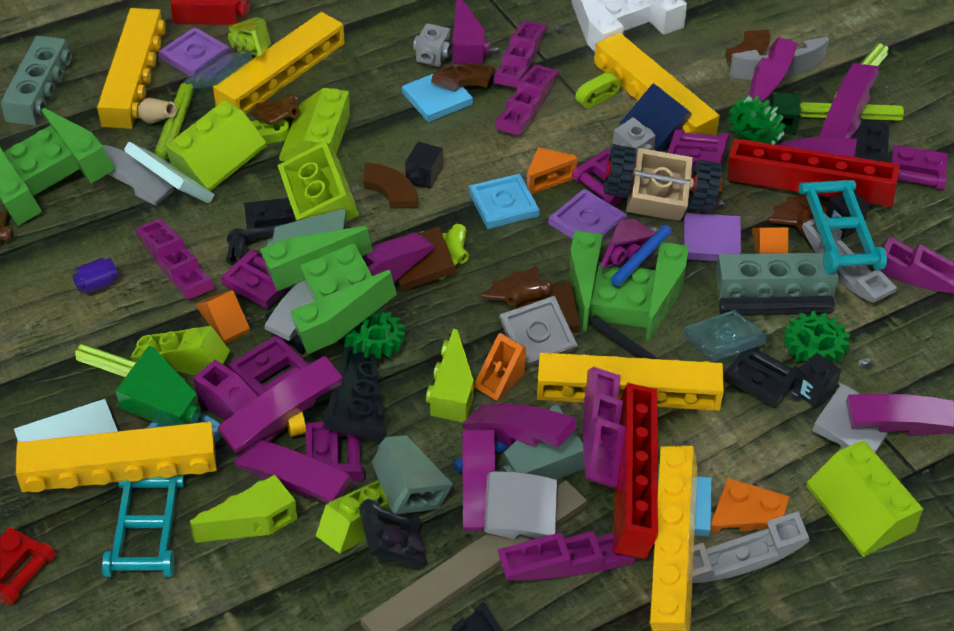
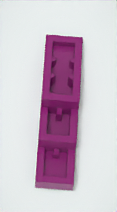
[494,20,547,88]
[819,63,879,138]
[495,64,559,136]
[135,218,214,300]
[218,356,343,453]
[583,366,625,488]
[846,394,954,436]
[462,403,577,447]
[233,440,352,503]
[497,531,636,580]

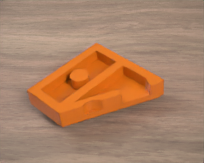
[710,478,790,534]

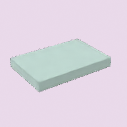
[124,141,214,203]
[14,399,118,442]

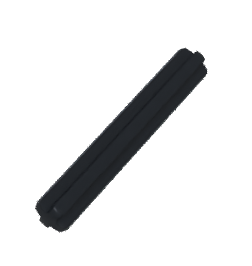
[719,295,835,315]

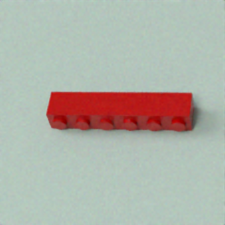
[728,139,900,207]
[614,382,658,559]

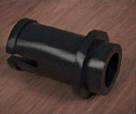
[226,228,249,265]

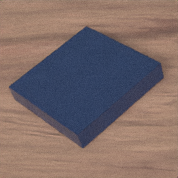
[619,83,692,152]

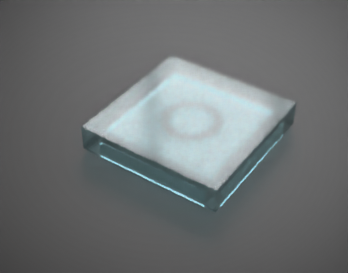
[184,50,252,89]
[683,310,766,361]

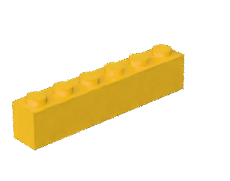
[97,8,166,129]
[213,12,345,114]
[594,32,720,135]
[537,353,724,411]
[16,422,217,492]
[650,446,698,631]

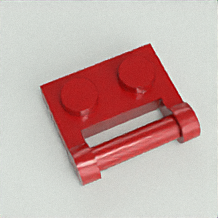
[0,527,56,605]

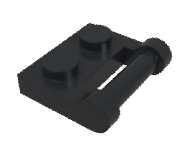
[244,198,296,242]
[723,342,798,408]
[359,499,427,571]

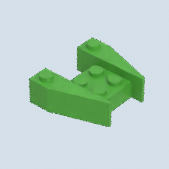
[0,108,115,226]
[260,226,397,354]
[569,230,689,341]

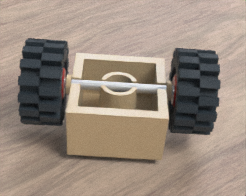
[603,144,722,221]

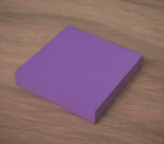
[158,27,231,79]
[549,189,627,242]
[683,212,741,261]

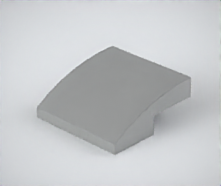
[812,384,889,453]
[484,471,557,540]

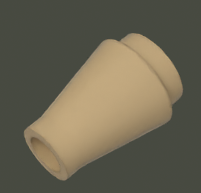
[138,98,177,124]

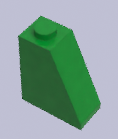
[115,346,201,427]

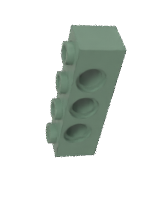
[0,36,71,125]
[715,253,839,299]

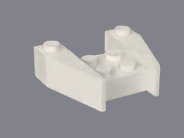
[572,0,687,52]

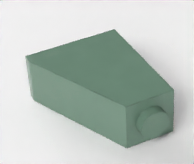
[267,209,347,246]
[501,404,585,480]
[372,436,453,514]

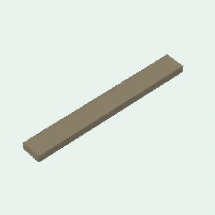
[360,481,587,631]

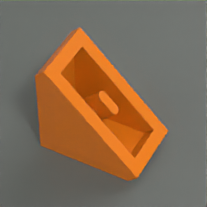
[527,147,578,195]
[752,227,788,254]
[196,290,250,344]
[474,333,526,401]

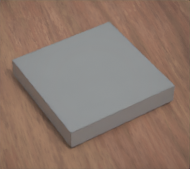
[499,296,578,368]

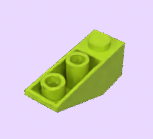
[228,17,271,56]
[130,326,230,376]
[426,329,474,422]
[190,475,297,543]
[316,480,391,553]

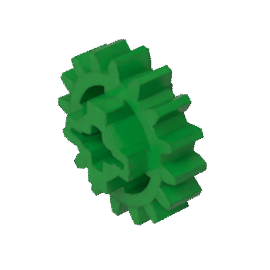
[727,95,786,145]
[340,308,405,359]
[783,311,850,364]

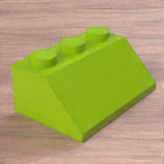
[279,88,350,161]
[166,100,267,191]
[277,141,360,222]
[806,440,923,557]

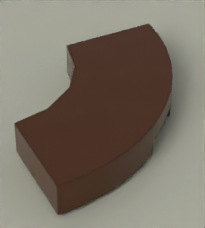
[725,29,770,68]
[431,63,496,91]
[364,163,418,208]

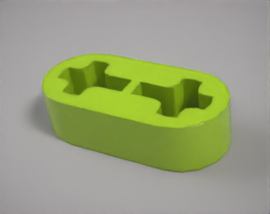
[575,72,621,109]
[251,119,289,144]

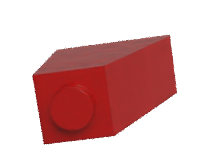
[170,0,250,25]

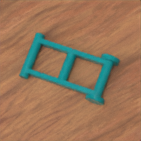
[799,180,887,273]
[102,475,185,578]

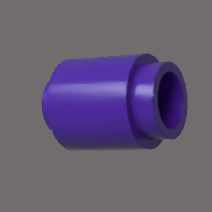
[72,258,119,295]

